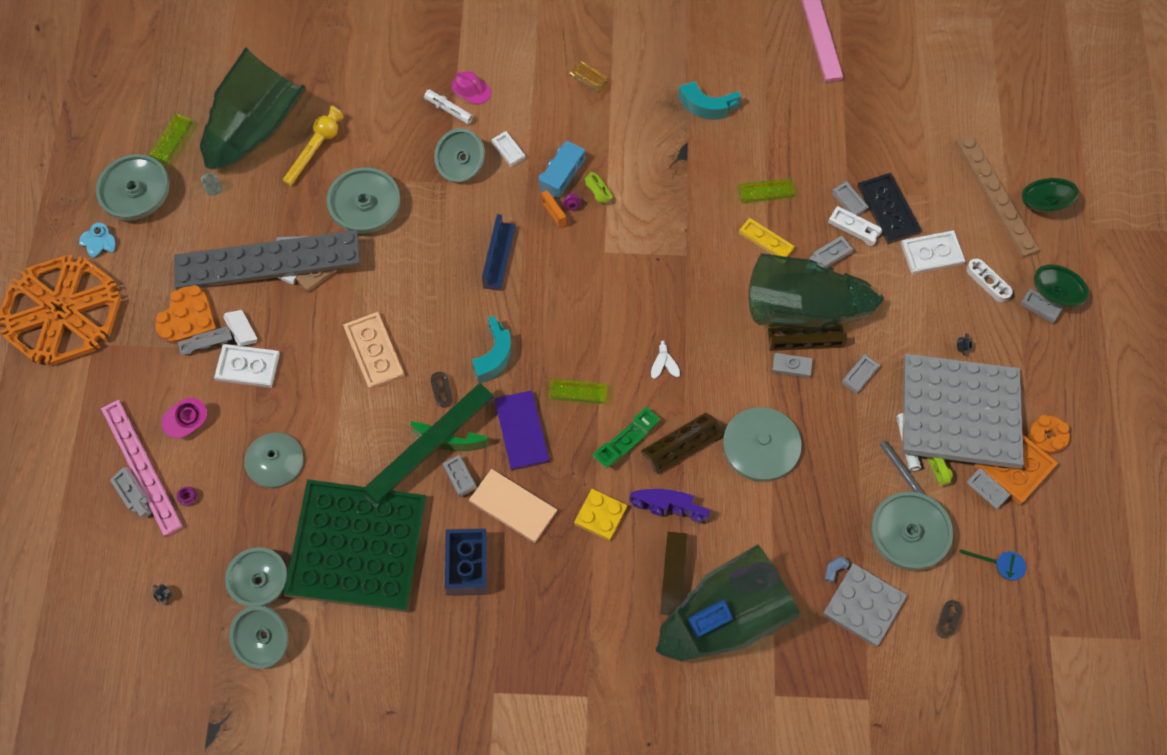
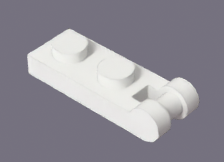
[828,206,882,246]

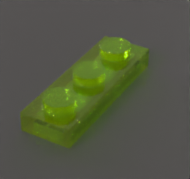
[149,114,192,164]
[738,178,795,203]
[548,378,608,404]

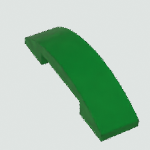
[592,406,660,469]
[410,421,488,451]

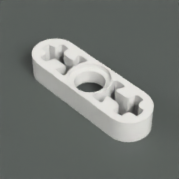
[966,259,1012,303]

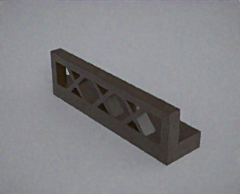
[767,325,848,351]
[641,412,723,474]

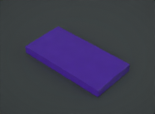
[494,390,549,471]

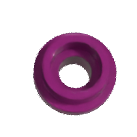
[563,193,581,210]
[177,486,197,506]

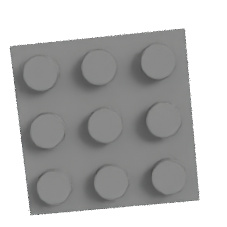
[823,563,907,648]

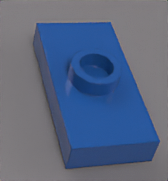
[687,600,733,638]

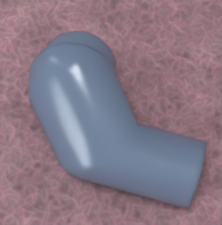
[824,557,849,583]

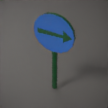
[959,549,1026,581]

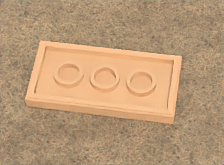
[343,312,405,390]
[469,469,557,543]

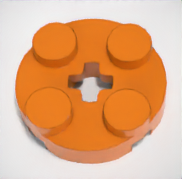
[1029,415,1070,454]

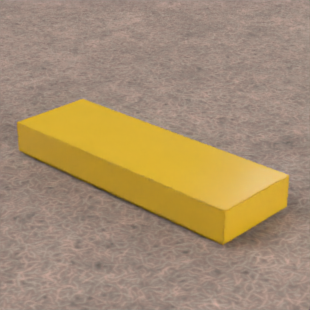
[739,218,795,262]

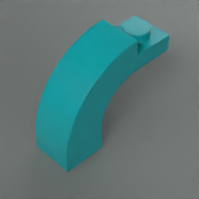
[678,81,742,120]
[472,316,511,383]

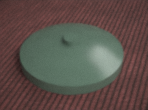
[96,154,170,221]
[327,167,400,234]
[723,407,802,482]
[871,492,953,571]

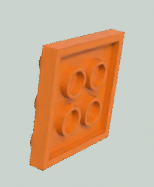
[973,434,1058,505]

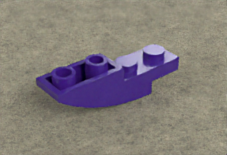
[629,489,710,524]

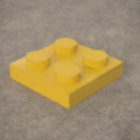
[574,489,627,542]

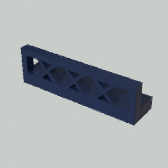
[482,214,516,291]

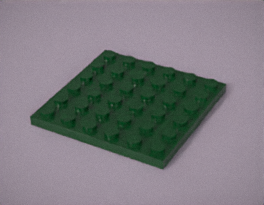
[284,479,426,612]

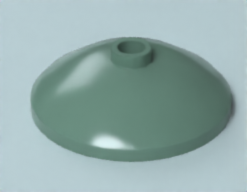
[434,128,485,182]
[244,432,304,488]
[225,547,287,607]
[229,605,289,669]

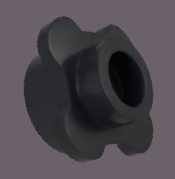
[957,334,973,356]
[152,584,172,605]

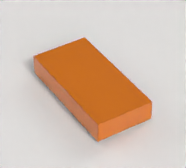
[541,190,566,228]

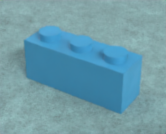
[538,141,585,199]

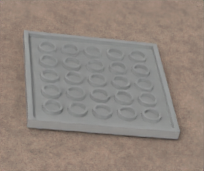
[902,354,1023,469]

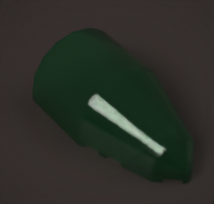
[200,47,307,170]
[748,253,884,331]
[656,544,802,663]

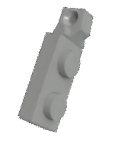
[804,236,853,274]
[178,326,232,355]
[110,467,152,518]

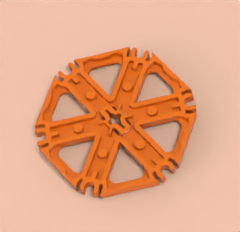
[0,255,121,366]

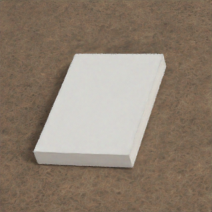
[901,230,966,275]
[214,344,280,388]

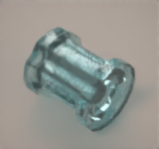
[201,172,221,195]

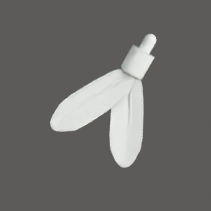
[651,341,680,379]

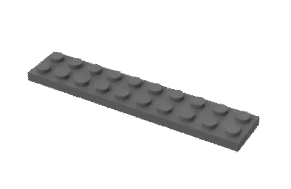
[174,230,360,290]

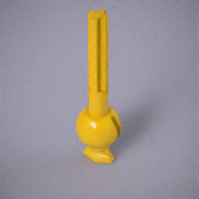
[283,106,344,186]

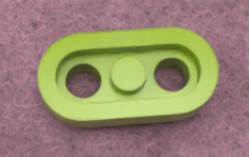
[585,172,613,204]
[927,457,953,486]

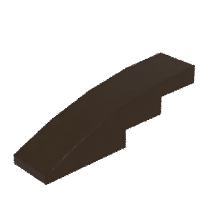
[660,531,688,616]

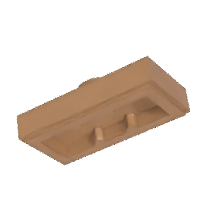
[295,269,337,293]

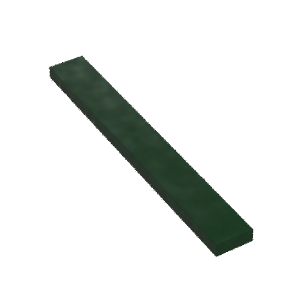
[364,383,494,503]

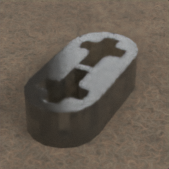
[431,372,453,408]
[936,600,962,639]

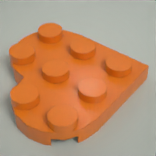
[155,285,216,344]

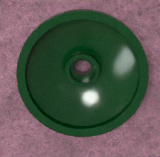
[1022,178,1079,212]
[1033,264,1089,308]

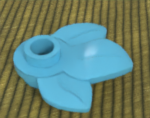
[79,223,115,258]

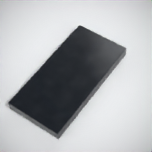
[857,172,922,244]

